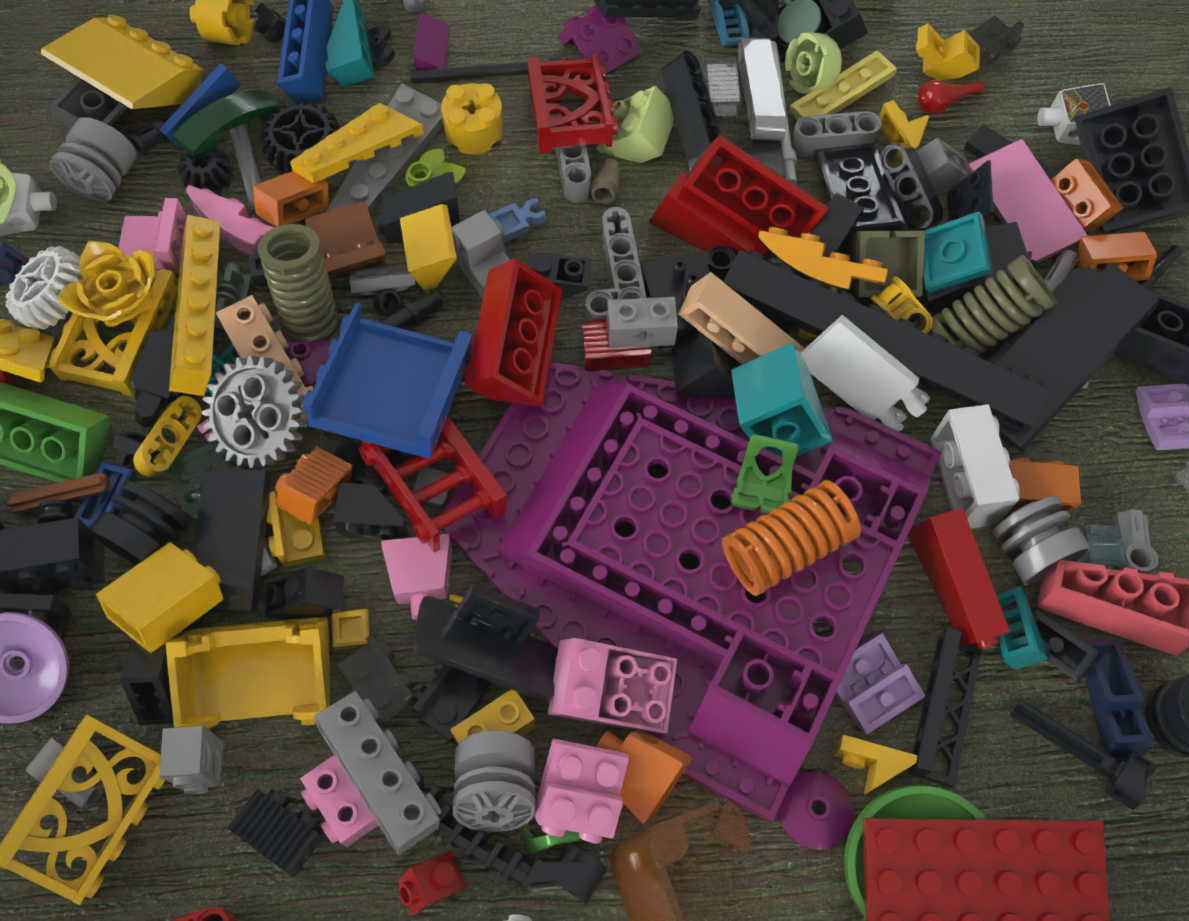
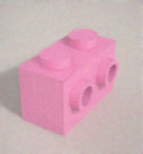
[300,755,378,848]

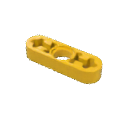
[133,396,202,477]

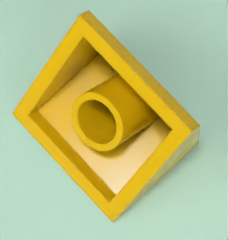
[400,204,457,293]

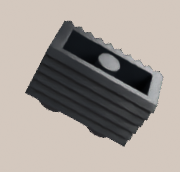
[227,788,324,877]

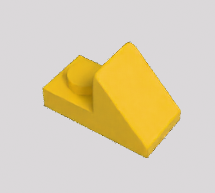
[879,100,929,162]
[833,735,917,795]

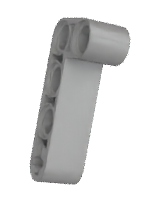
[585,207,646,324]

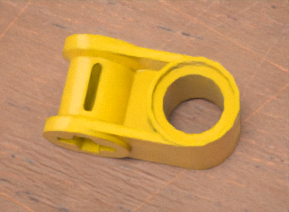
[870,276,933,334]

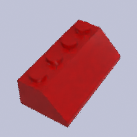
[684,135,828,238]
[465,258,563,406]

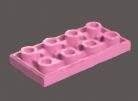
[967,139,1088,263]

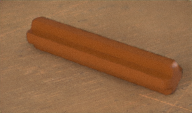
[7,473,110,514]

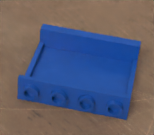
[303,303,473,459]

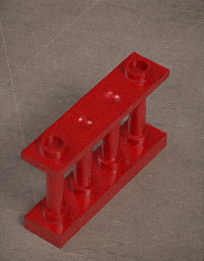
[359,416,507,553]

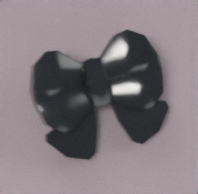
[367,25,395,68]

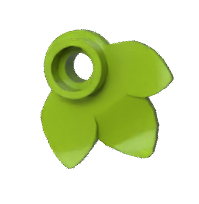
[405,149,466,188]

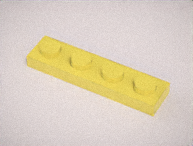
[789,50,897,120]

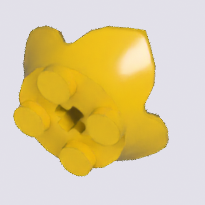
[57,240,155,327]

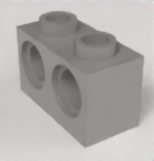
[159,726,223,794]

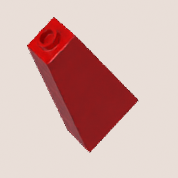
[648,172,772,261]
[908,508,1010,649]

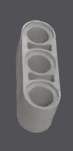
[791,111,881,157]
[556,115,591,203]

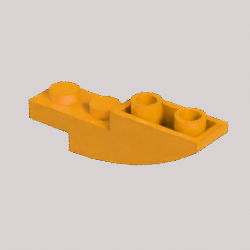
[758,227,888,291]

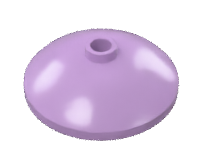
[0,612,69,723]

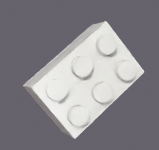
[930,404,1020,529]

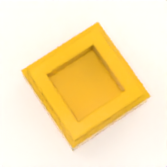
[332,608,371,650]

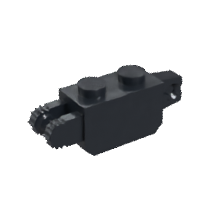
[130,315,182,428]

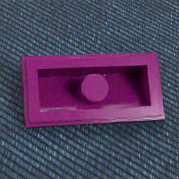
[414,13,450,70]

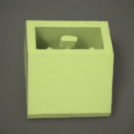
[597,86,675,163]

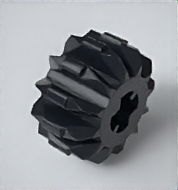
[177,146,233,193]

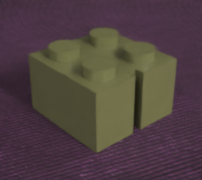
[850,231,925,297]

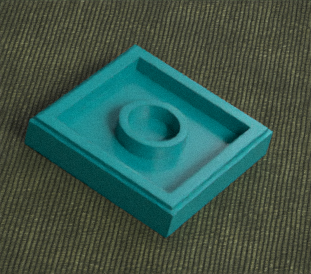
[923,211,993,293]

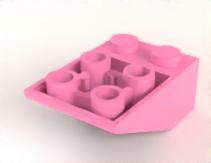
[547,638,677,734]

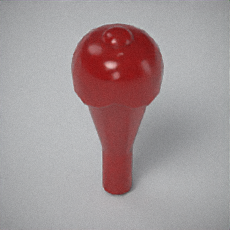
[918,79,985,115]

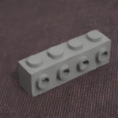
[315,691,441,856]

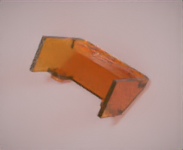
[609,802,719,921]

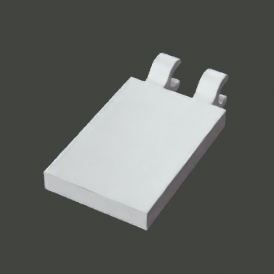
[800,315,930,432]

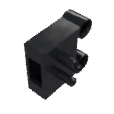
[641,245,736,349]

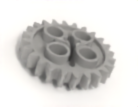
[202,355,308,468]

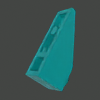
[325,0,374,88]

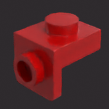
[398,851,466,916]

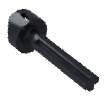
[1010,699,1158,810]

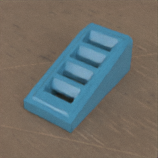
[709,0,750,48]

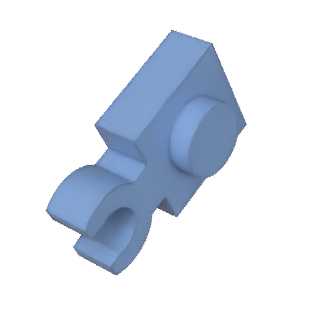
[488,198,546,244]

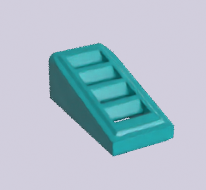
[996,586,1048,670]

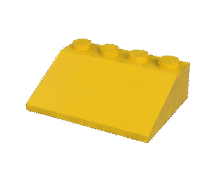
[41,15,204,109]

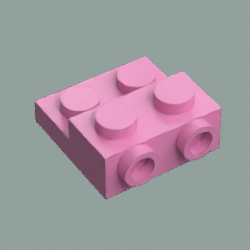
[534,739,629,843]

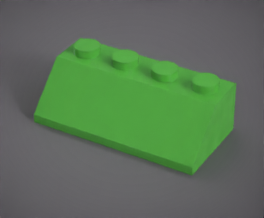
[0,382,111,483]

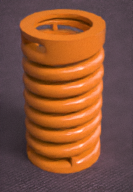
[722,480,861,596]

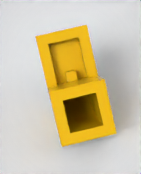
[916,23,980,80]

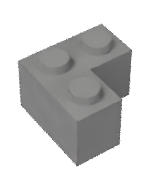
[451,210,510,299]

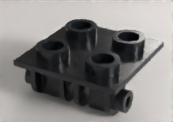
[947,160,994,222]

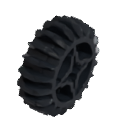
[260,100,341,173]

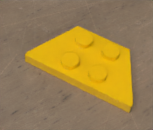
[0,319,55,383]

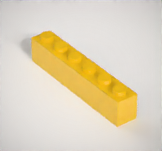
[169,215,220,396]

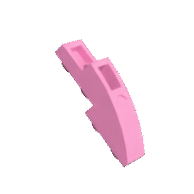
[186,185,274,256]

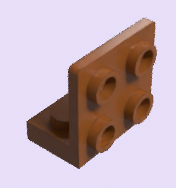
[305,201,386,278]

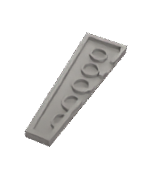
[326,84,443,214]

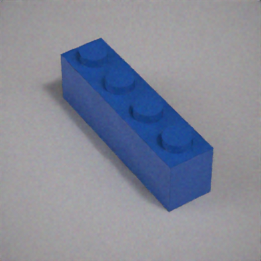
[277,0,334,105]

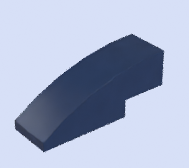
[1085,638,1154,758]

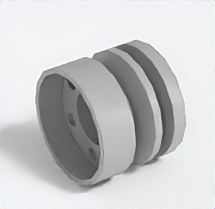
[49,118,137,202]
[992,496,1092,585]
[453,731,535,832]

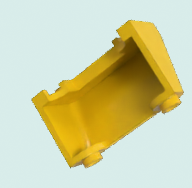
[165,617,330,732]

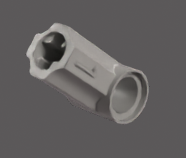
[1112,509,1158,574]
[25,737,105,810]

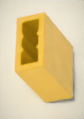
[96,542,224,654]

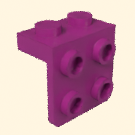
[558,4,641,73]

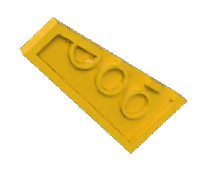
[290,103,424,183]

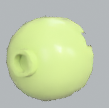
[785,32,842,94]

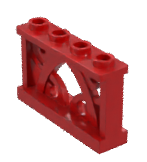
[527,54,618,154]

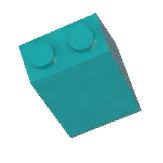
[731,342,833,457]

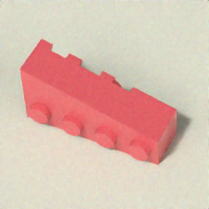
[1036,560,1189,656]

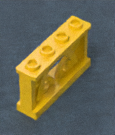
[49,268,178,397]
[0,715,165,905]

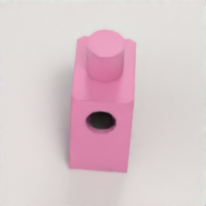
[381,534,452,620]

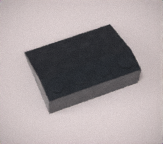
[1074,87,1189,233]

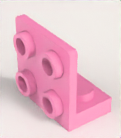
[118,198,187,273]

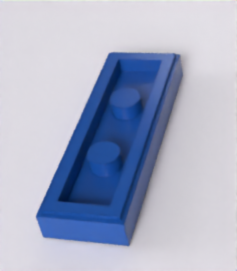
[159,63,241,151]

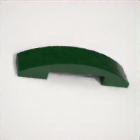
[173,90,288,156]

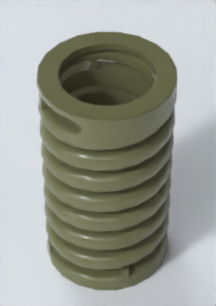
[258,224,339,342]
[931,255,1057,354]

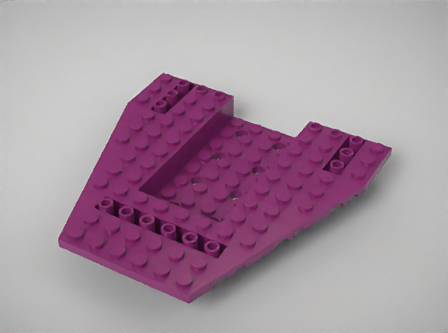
[442,362,942,823]

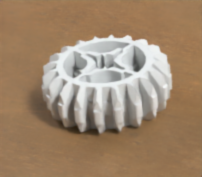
[6,245,82,330]

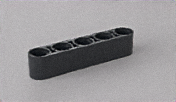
[661,50,722,172]

